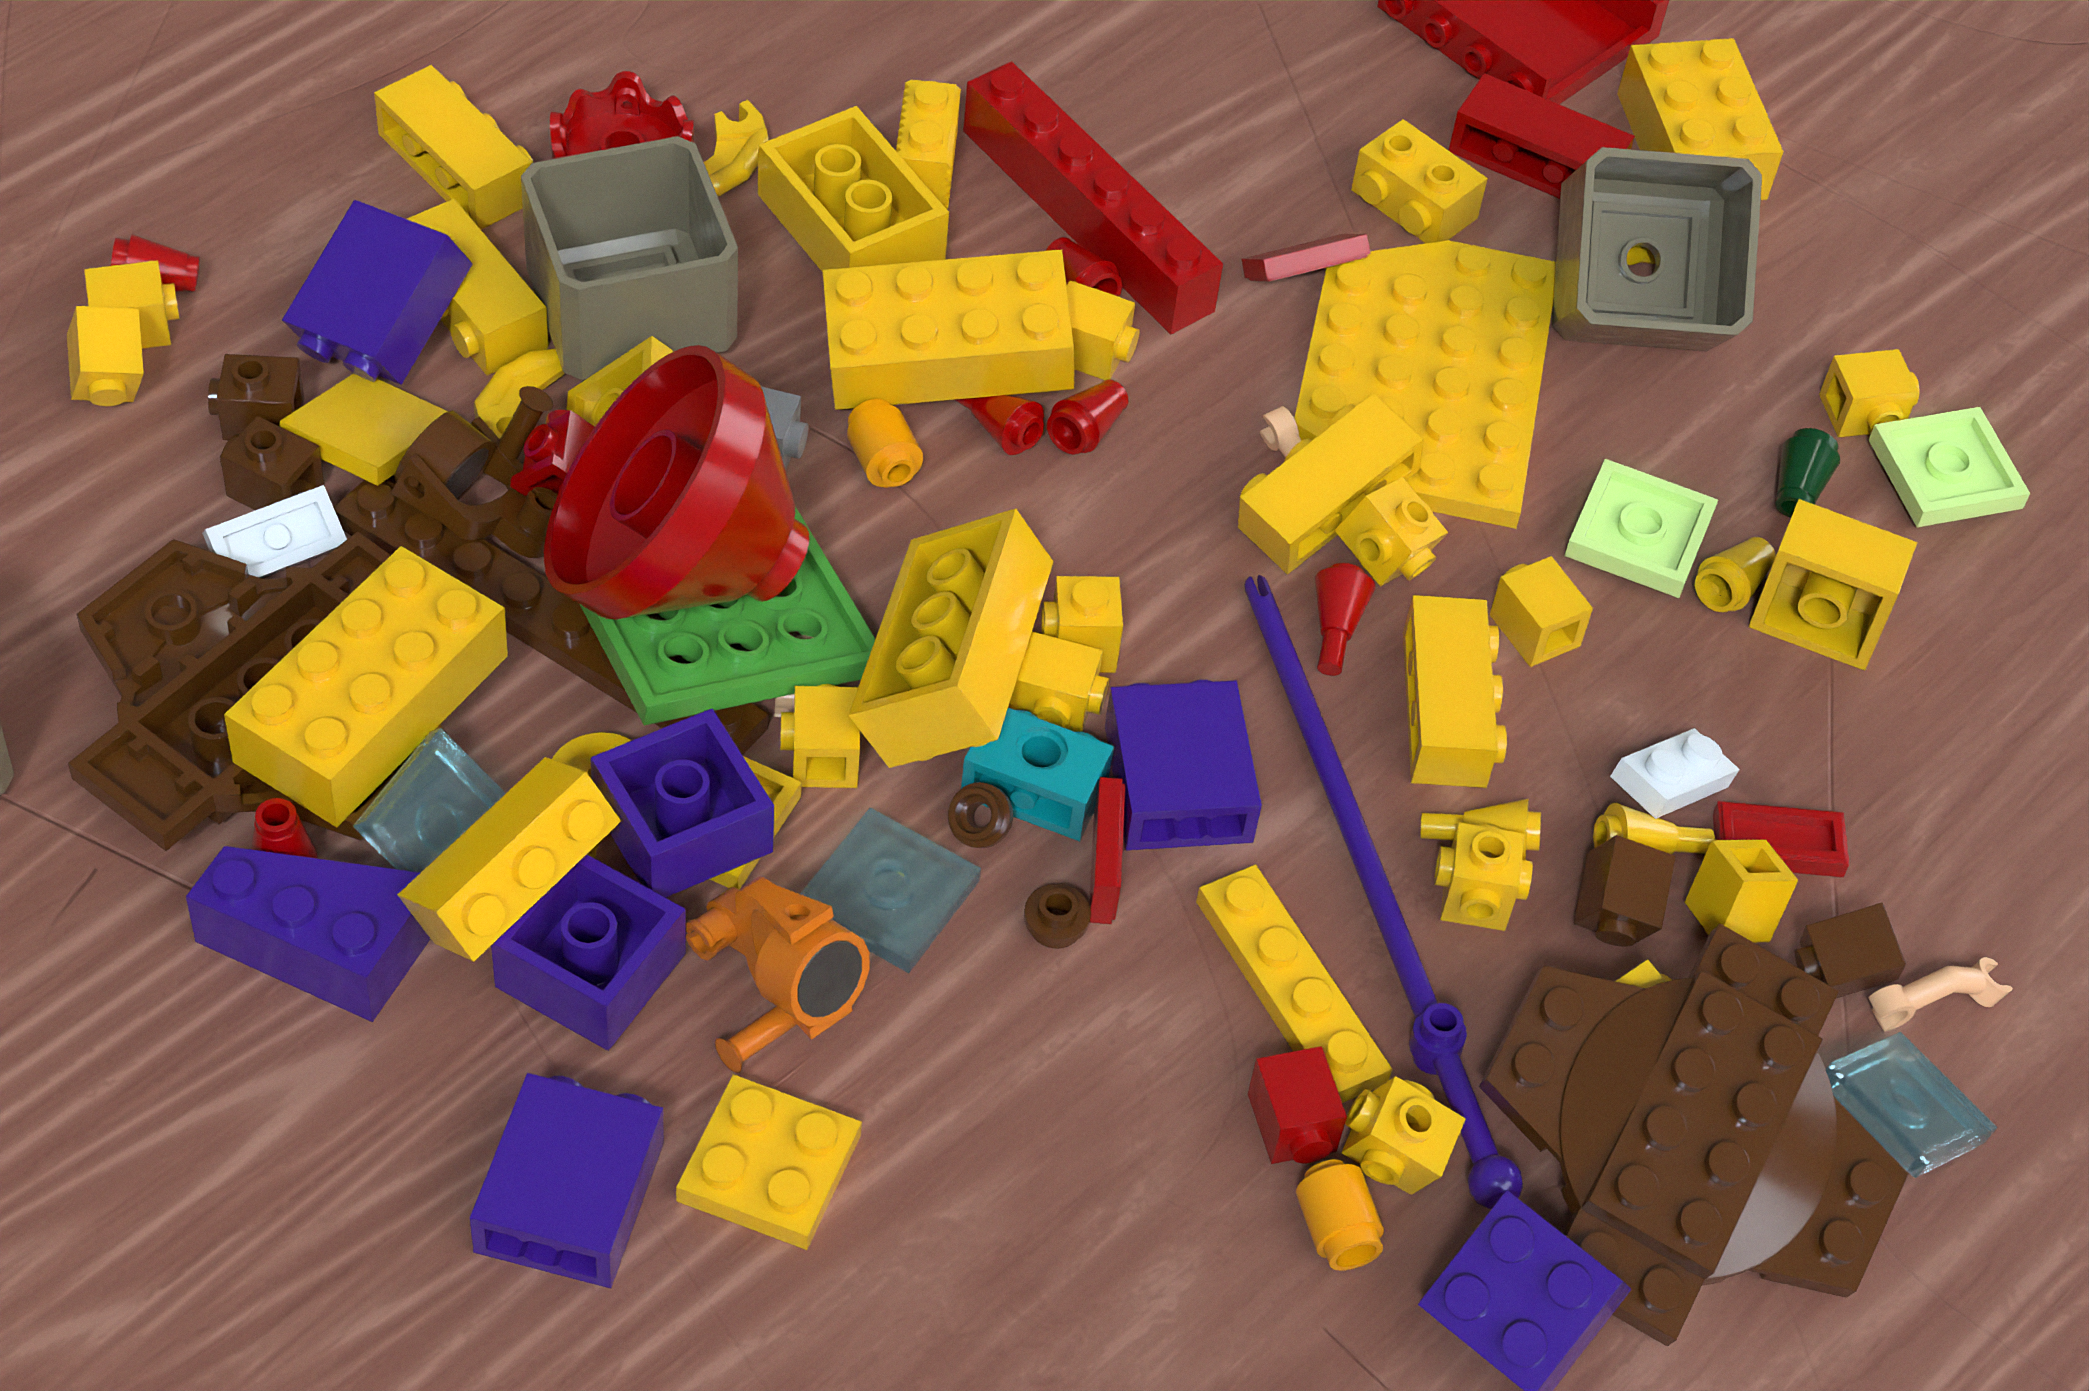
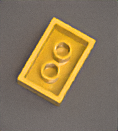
[1617,38,1784,200]
[758,106,949,272]

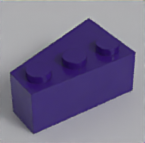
[186,846,431,1022]

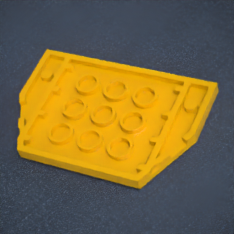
[1294,240,1556,529]

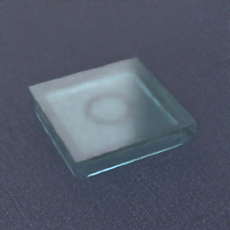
[353,728,506,873]
[800,807,981,973]
[1826,1032,1998,1178]

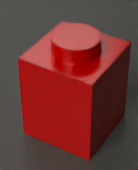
[1248,1046,1347,1164]

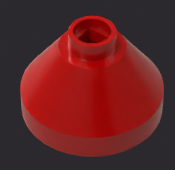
[544,345,809,620]

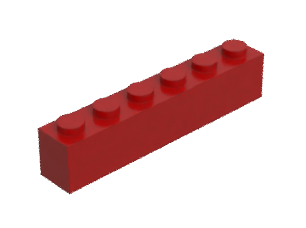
[963,61,1223,335]

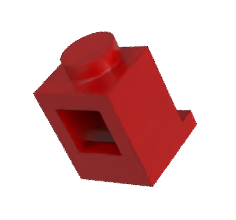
[510,410,595,496]

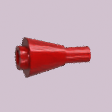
[955,395,1044,455]
[1315,563,1376,676]

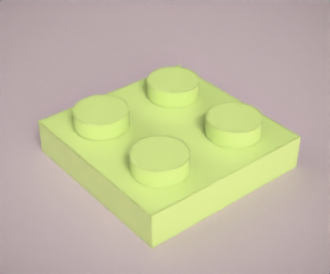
[1869,407,2030,527]
[1564,459,1718,598]

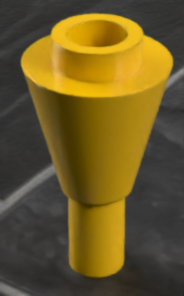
[1421,798,1541,860]
[1593,803,1715,854]

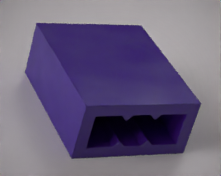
[282,199,473,385]
[1105,680,1262,851]
[470,1073,664,1289]

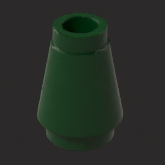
[1775,428,1840,518]

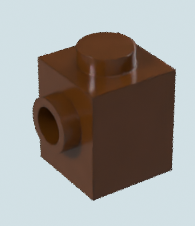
[208,354,305,441]
[220,416,325,510]
[1574,835,1676,947]
[1794,902,1906,998]

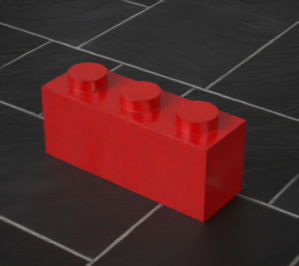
[1448,73,1635,199]

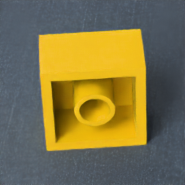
[1749,499,1917,671]

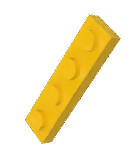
[1196,864,1392,1103]

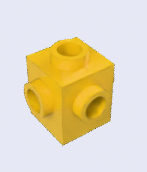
[1335,477,1448,587]
[1434,823,1533,931]
[1341,1076,1466,1195]

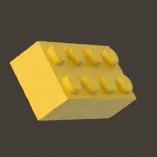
[823,250,1074,410]
[848,508,1054,768]
[224,546,508,828]

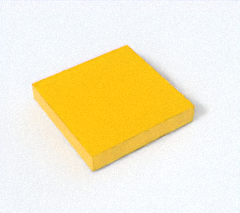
[280,373,448,486]

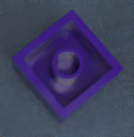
[591,709,774,898]
[491,855,686,1051]
[1418,1190,1632,1391]

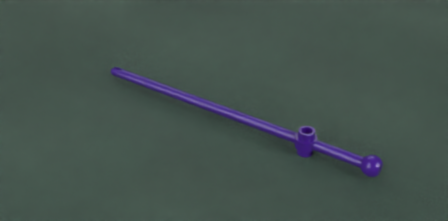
[1244,575,1523,1209]

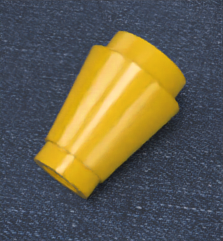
[1695,537,1776,612]

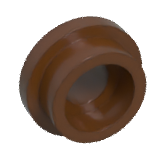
[948,782,1013,848]
[1024,884,1091,949]

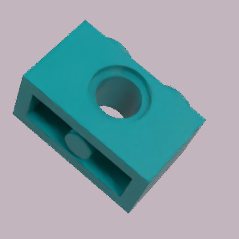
[961,708,1114,842]

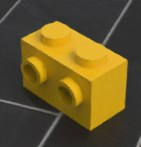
[1351,119,1488,243]

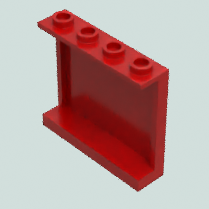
[1377,0,1669,104]

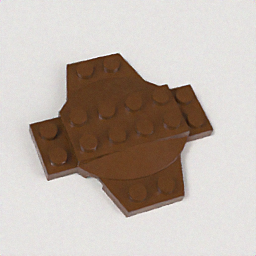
[68,531,455,851]
[1479,923,1909,1346]

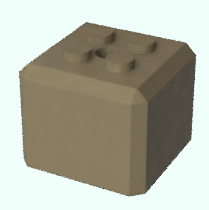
[521,136,738,380]
[1552,147,1762,352]

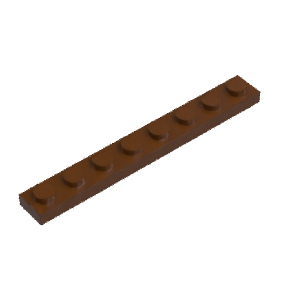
[333,480,768,756]

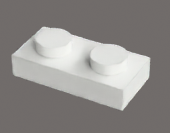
[202,485,347,578]
[1610,728,1740,819]

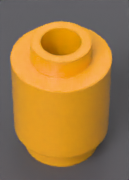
[847,399,923,488]
[1295,1159,1384,1271]

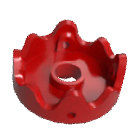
[550,71,694,159]

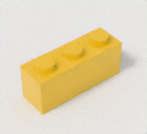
[374,65,533,230]
[407,199,548,376]
[1238,393,1424,575]
[1403,595,1507,788]
[397,757,621,962]

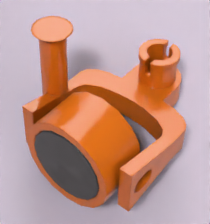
[686,876,870,1073]

